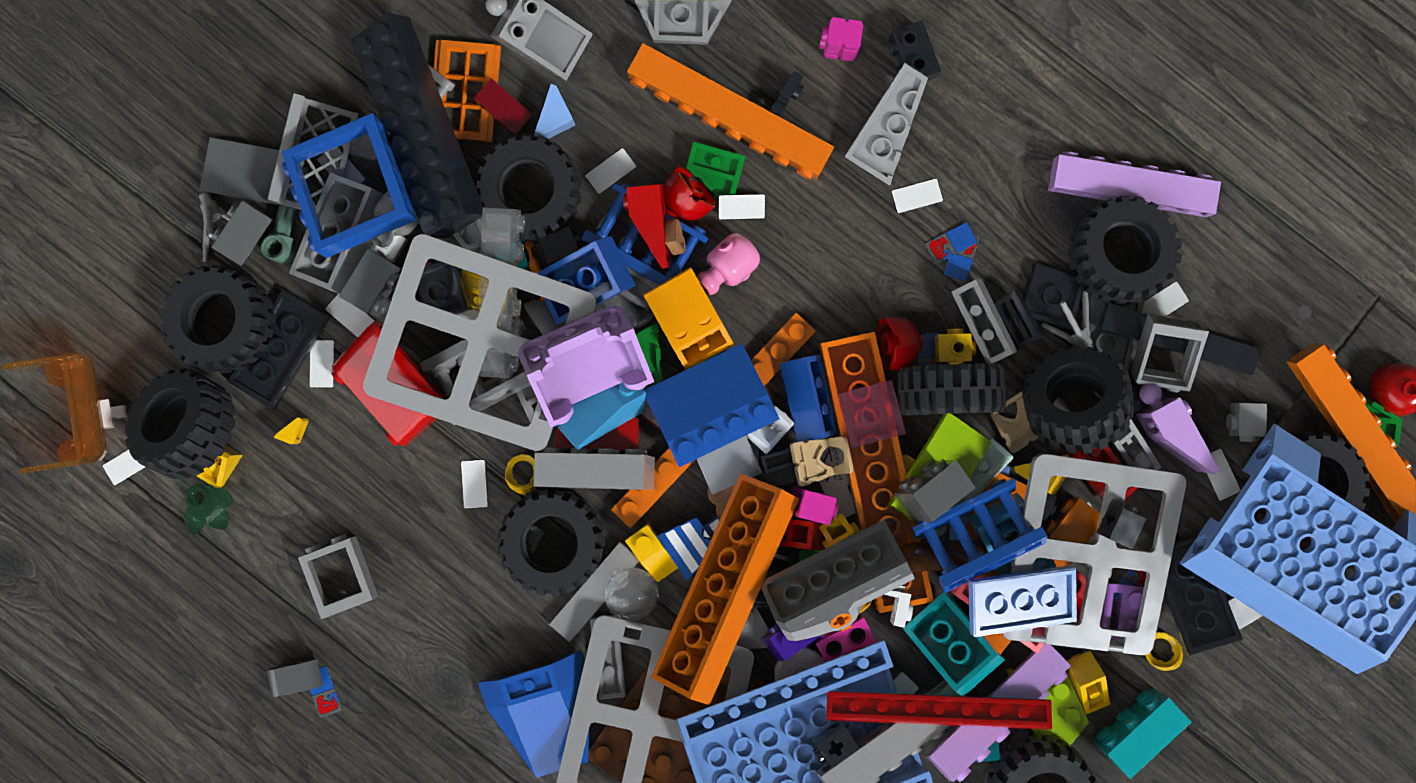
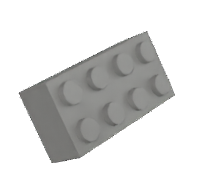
[534,448,655,490]

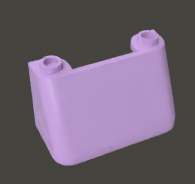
[518,306,654,427]

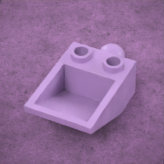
[1135,384,1220,474]

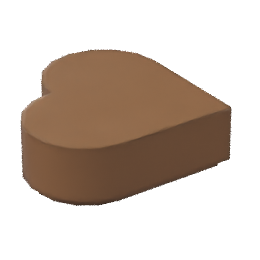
[665,219,686,255]

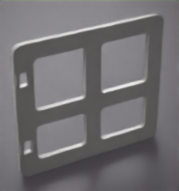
[363,234,596,451]
[1001,453,1186,655]
[556,615,754,783]

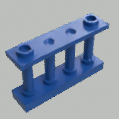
[581,183,708,285]
[913,478,1047,593]

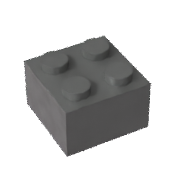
[211,200,273,266]
[339,249,402,317]
[894,459,976,522]

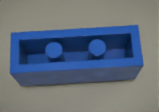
[780,354,839,442]

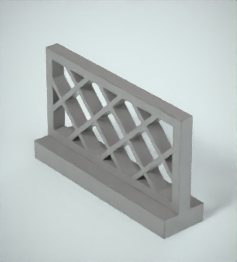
[266,93,358,210]

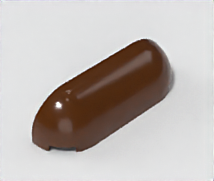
[900,540,988,571]

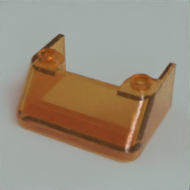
[2,353,107,474]

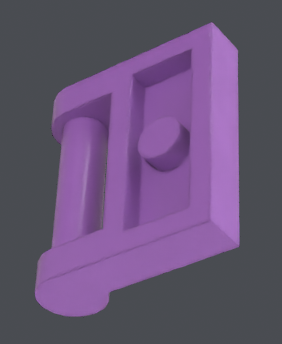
[1100,582,1144,640]

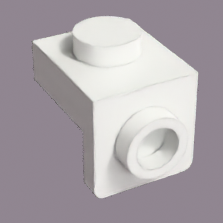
[746,406,794,454]
[884,585,913,628]

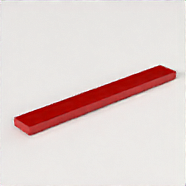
[826,691,1052,730]

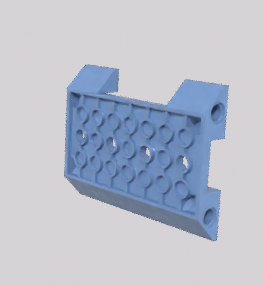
[1180,424,1416,674]

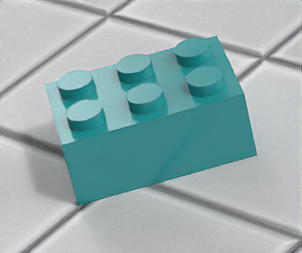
[903,592,1005,696]
[1093,687,1192,779]

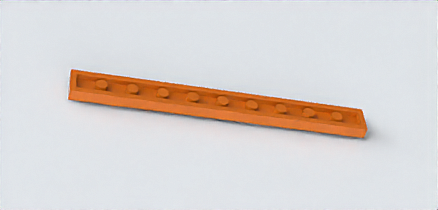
[611,313,816,528]

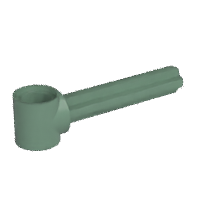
[261,161,305,264]

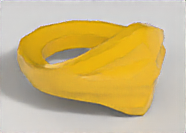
[505,454,536,495]
[1145,632,1183,671]

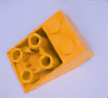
[643,267,734,370]

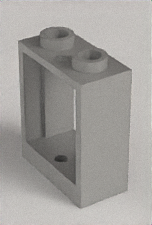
[1130,313,1209,392]
[298,534,379,619]

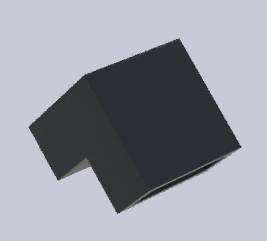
[760,447,797,487]

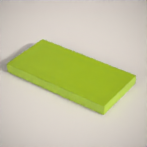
[889,413,992,534]

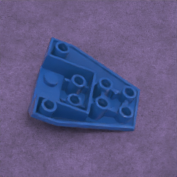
[478,650,589,778]

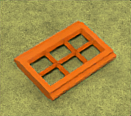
[434,40,501,143]

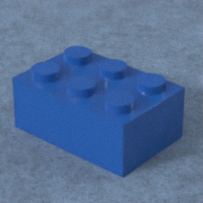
[536,236,636,325]

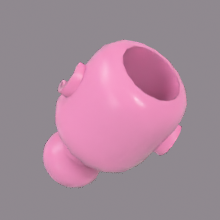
[697,233,760,295]

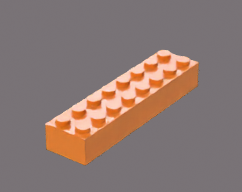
[650,473,799,705]

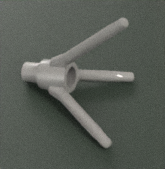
[199,192,230,262]
[1042,290,1093,349]

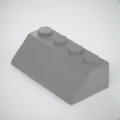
[289,173,384,294]

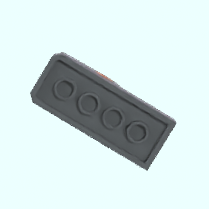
[761,520,915,641]

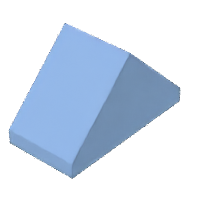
[534,84,575,139]

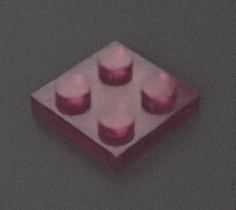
[837,380,906,448]

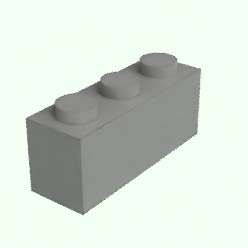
[952,279,1017,364]

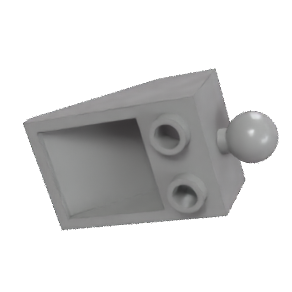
[486,0,593,81]

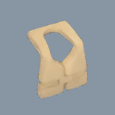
[990,392,1038,454]
[790,436,853,487]

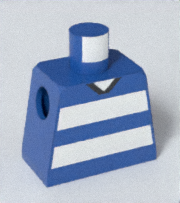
[657,516,720,580]

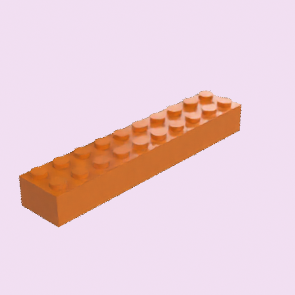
[819,332,934,613]

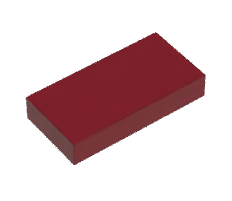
[473,78,532,135]

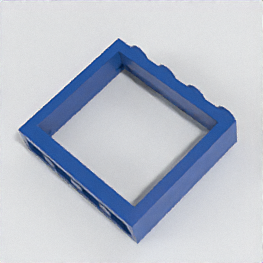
[282,113,417,258]

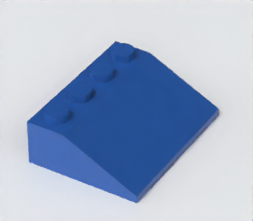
[645,343,780,467]

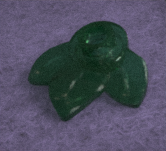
[184,484,234,535]

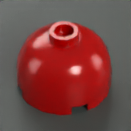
[663,166,715,221]
[875,317,924,371]
[1368,362,1416,417]

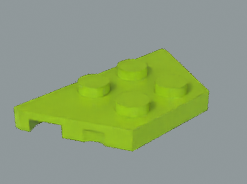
[1005,668,1089,746]

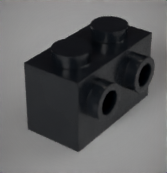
[887,20,941,81]

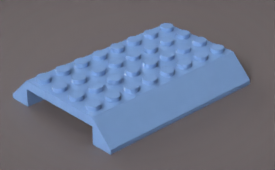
[677,640,933,783]

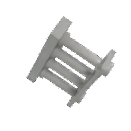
[420,312,531,425]

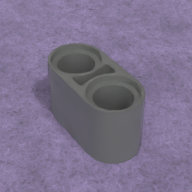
[266,658,323,697]

